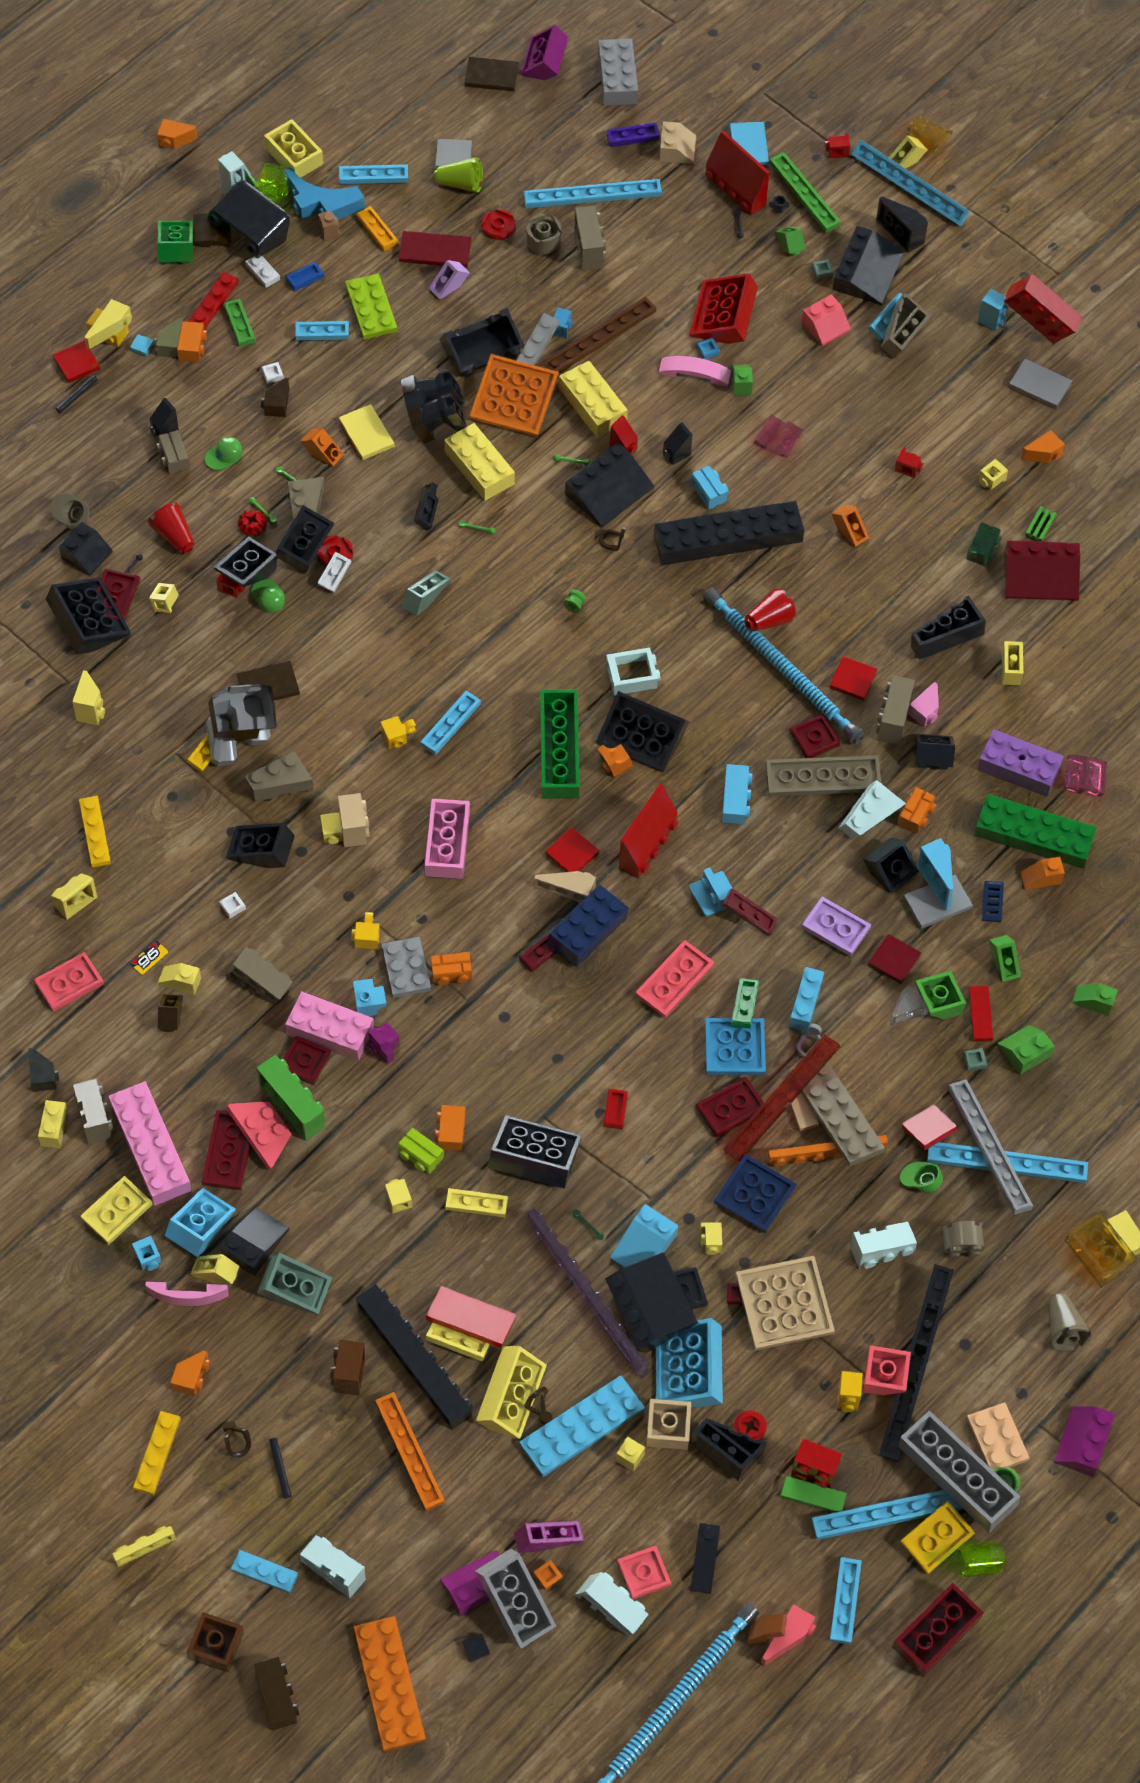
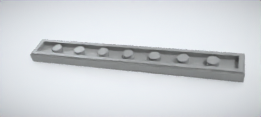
[948,1079,1033,1215]

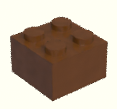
[330,1340,366,1396]
[187,1612,244,1673]

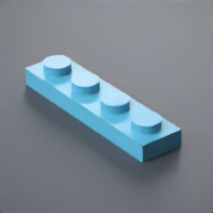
[339,165,408,184]
[421,691,481,755]
[830,1557,862,1645]

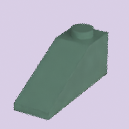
[402,570,450,616]

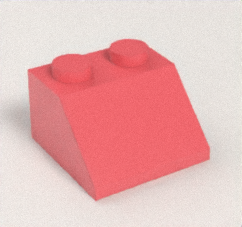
[802,294,851,346]
[863,1345,911,1396]

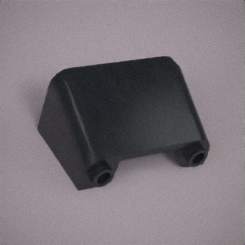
[207,180,290,259]
[439,308,524,376]

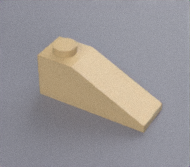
[534,871,596,903]

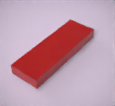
[969,986,993,1042]

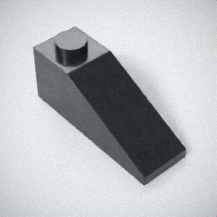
[690,1523,720,1594]

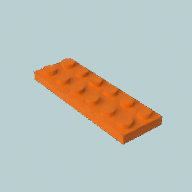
[354,1616,426,1752]

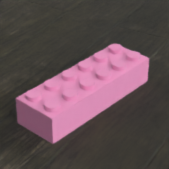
[108,1081,191,1206]

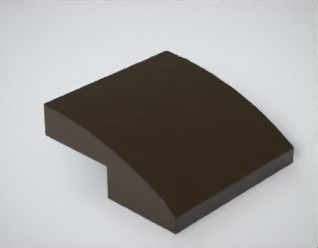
[193,213,231,247]

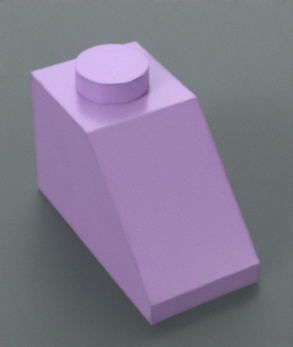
[429,260,470,299]

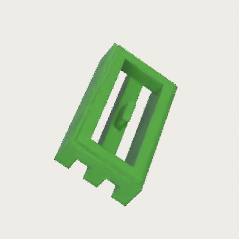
[1025,506,1057,542]

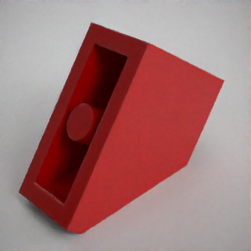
[610,415,638,454]

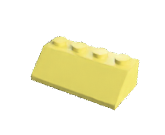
[476,1346,547,1439]

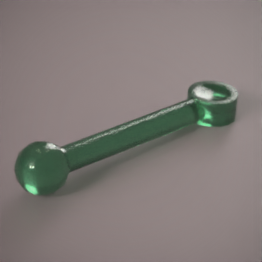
[573,1209,604,1240]

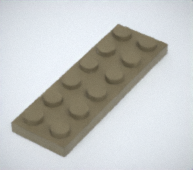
[766,755,882,796]
[793,1062,885,1167]

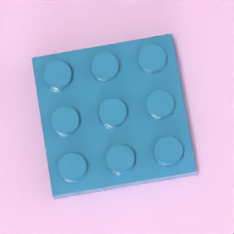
[705,1018,766,1075]

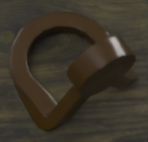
[599,527,626,551]
[524,1387,553,1425]
[222,1421,251,1458]

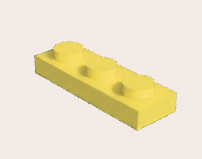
[446,1188,508,1218]
[426,1323,490,1361]
[113,1526,176,1567]

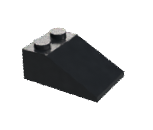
[876,196,928,253]
[275,505,335,574]
[214,537,278,587]
[226,823,295,868]
[220,1208,289,1276]

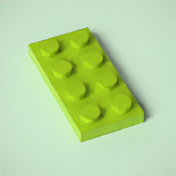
[345,273,398,339]

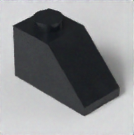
[149,397,179,437]
[663,422,693,465]

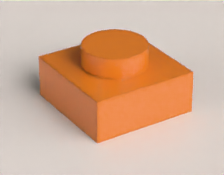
[533,1560,563,1591]

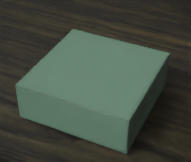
[812,260,833,280]
[963,1048,987,1072]

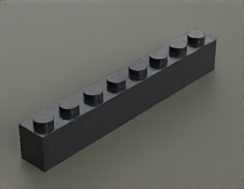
[356,1284,473,1430]

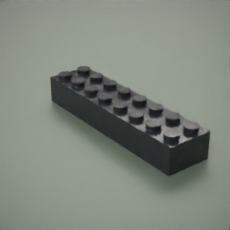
[654,500,804,566]

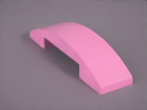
[659,356,731,387]
[146,1282,229,1306]

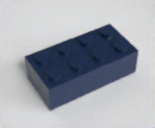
[548,884,629,968]

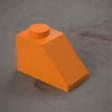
[157,119,197,149]
[1022,430,1065,463]
[831,505,870,547]
[1020,857,1065,890]

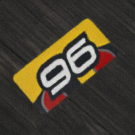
[130,941,168,975]

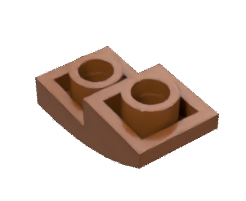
[747,1613,787,1644]

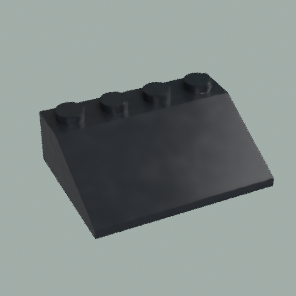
[832,226,904,305]
[565,443,654,528]
[46,577,131,655]
[596,691,689,772]
[488,1115,582,1189]
[605,1252,698,1353]

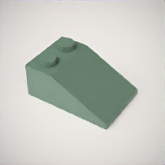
[257,1252,332,1315]

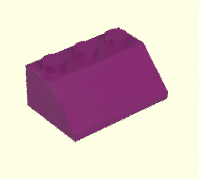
[521,25,568,80]
[1054,1406,1115,1477]
[440,1550,500,1617]

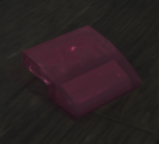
[753,414,803,458]
[1064,755,1107,797]

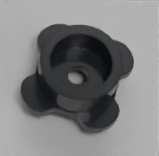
[769,195,789,213]

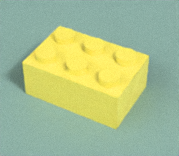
[264,119,323,178]

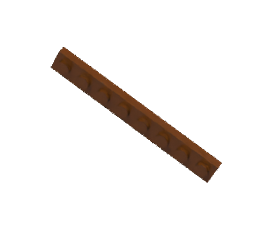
[537,296,656,374]

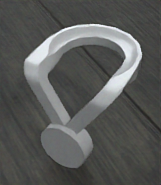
[797,1024,824,1059]

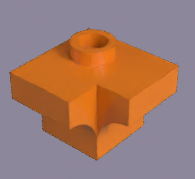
[597,744,633,777]

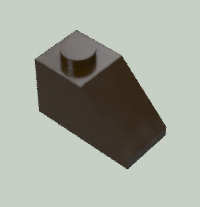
[261,377,290,417]
[158,994,183,1032]

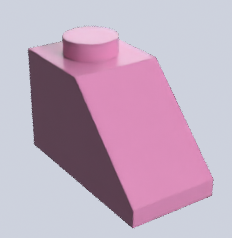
[908,682,939,727]

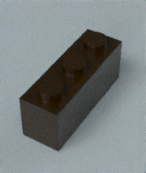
[254,1656,300,1731]

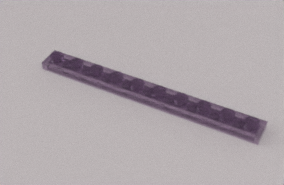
[528,1208,649,1378]

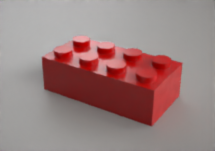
[1003,274,1082,344]

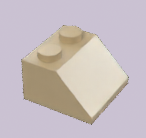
[660,121,696,164]

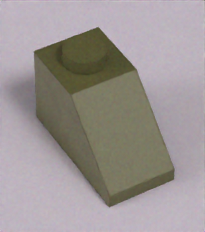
[154,319,183,358]

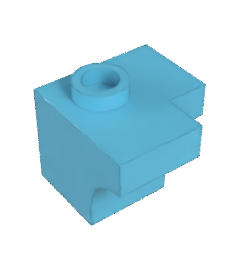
[353,979,386,1016]

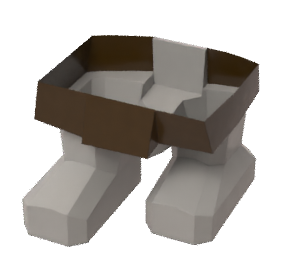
[205,684,277,766]

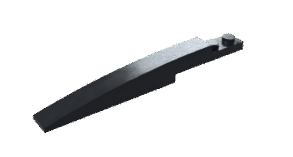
[879,1264,954,1461]

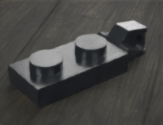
[414,482,439,531]

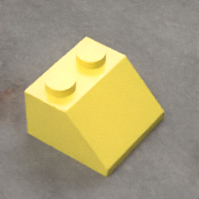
[73,670,105,725]
[51,873,97,920]

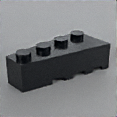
[911,595,986,660]

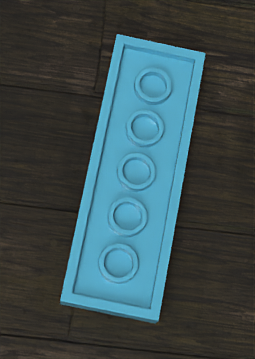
[519,1376,645,1477]

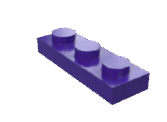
[606,122,660,147]

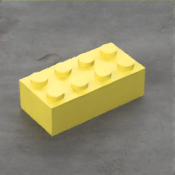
[559,361,628,438]
[444,423,515,501]

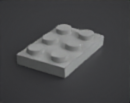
[382,937,431,998]

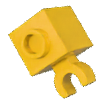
[381,716,416,749]
[351,912,380,950]

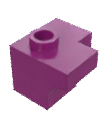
[368,1022,400,1064]

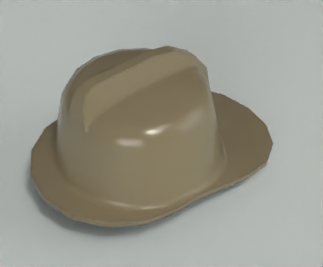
[51,493,90,528]

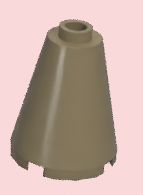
[1049,1293,1092,1352]

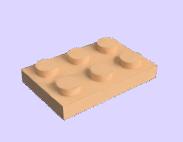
[966,1403,1030,1471]

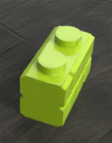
[398,1128,444,1174]

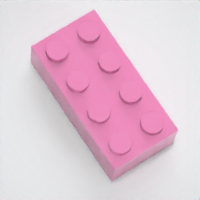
[425,799,470,879]
[285,991,374,1061]

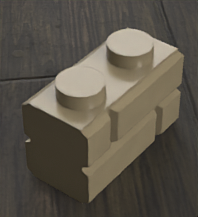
[156,430,190,474]

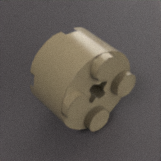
[526,214,561,256]
[942,1221,985,1258]

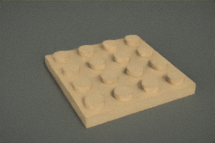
[735,1256,835,1351]

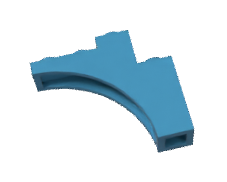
[283,167,365,220]

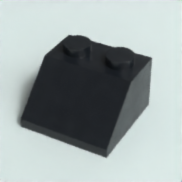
[59,522,113,576]
[915,734,955,769]
[863,838,919,893]

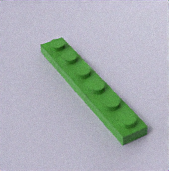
[769,152,841,233]

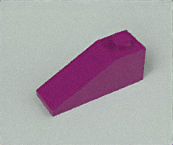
[514,1521,584,1553]

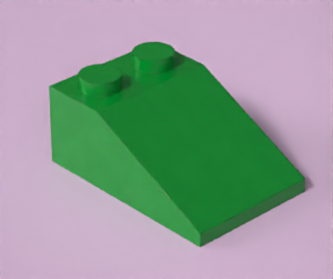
[158,221,193,264]

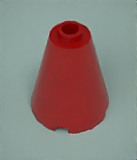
[148,502,195,554]
[744,588,796,632]

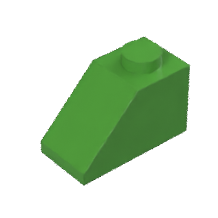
[775,226,805,256]
[732,364,753,395]
[989,935,1021,982]
[1072,983,1118,1016]

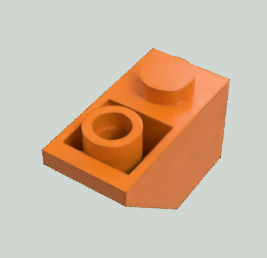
[301,428,344,467]
[170,1351,211,1396]

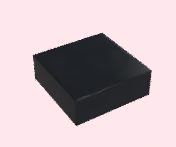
[462,1633,490,1662]

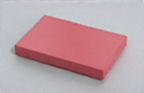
[33,952,104,1012]

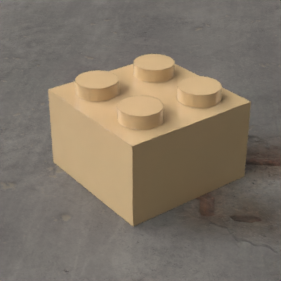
[338,793,370,847]
[646,1399,692,1450]

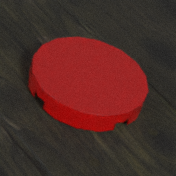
[481,209,516,240]
[317,535,353,567]

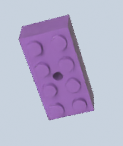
[977,729,1064,797]

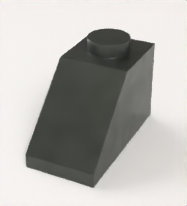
[28,1048,60,1092]

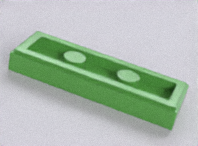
[223,299,256,347]
[781,1476,847,1513]

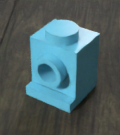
[132,1236,162,1271]

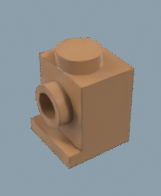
[318,211,341,240]

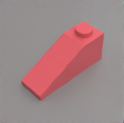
[761,1604,816,1666]

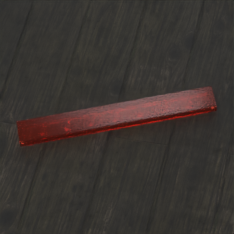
[723,1034,840,1162]

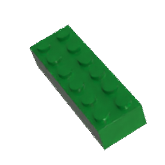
[540,689,580,799]
[974,794,1097,869]

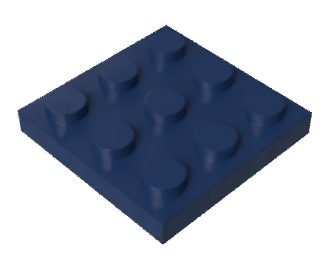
[714,1154,797,1233]

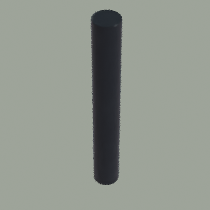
[56,375,98,413]
[269,1438,292,1499]

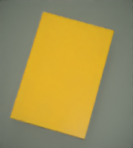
[900,1501,975,1574]

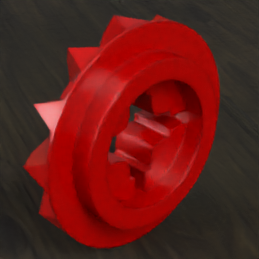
[238,509,267,535]
[734,1410,767,1441]

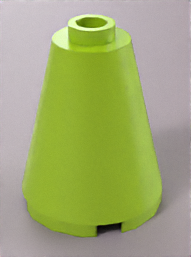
[434,157,483,192]

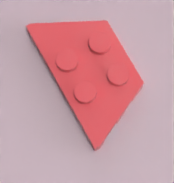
[226,1102,292,1170]

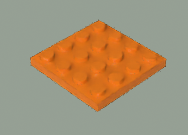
[470,354,559,437]

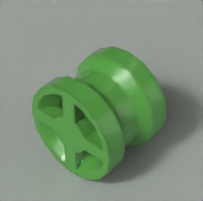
[563,589,586,612]

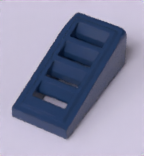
[982,881,1004,922]

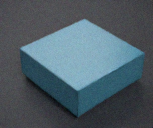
[130,334,154,357]

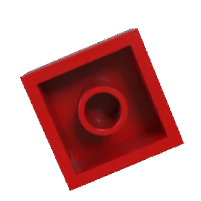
[791,1438,842,1488]

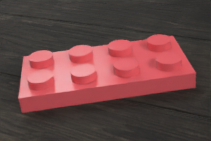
[635,940,715,1018]

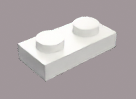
[245,256,280,288]
[318,552,352,593]

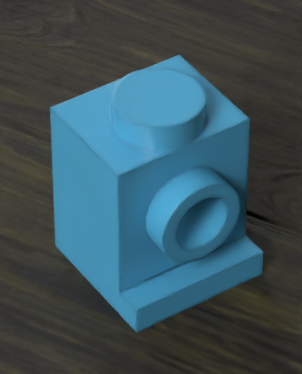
[553,308,573,339]

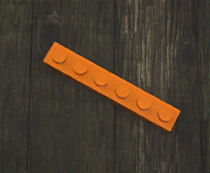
[768,1135,888,1167]
[375,1392,445,1511]

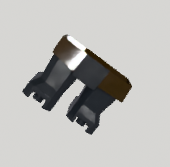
[401,369,467,443]

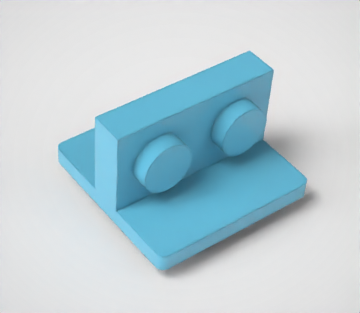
[689,867,732,917]

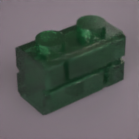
[966,522,1002,566]

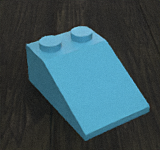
[918,838,953,911]
[165,1188,236,1257]
[610,1204,678,1268]

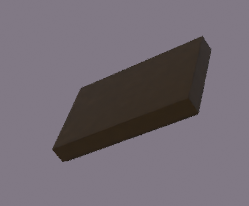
[465,57,519,92]
[236,661,300,701]

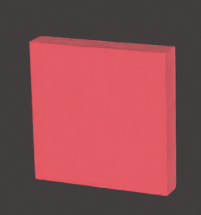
[617,1545,672,1600]

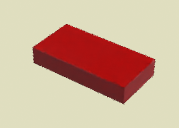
[603,1089,628,1130]

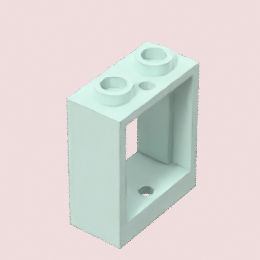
[606,648,660,695]

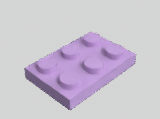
[802,897,871,956]

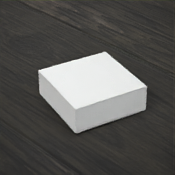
[261,362,284,384]
[219,892,246,918]

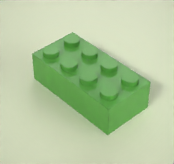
[257,1054,326,1141]

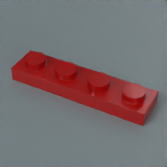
[188,271,239,331]

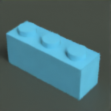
[722,764,752,824]
[789,967,824,1032]

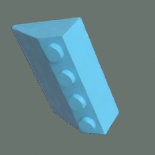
[656,1318,723,1407]

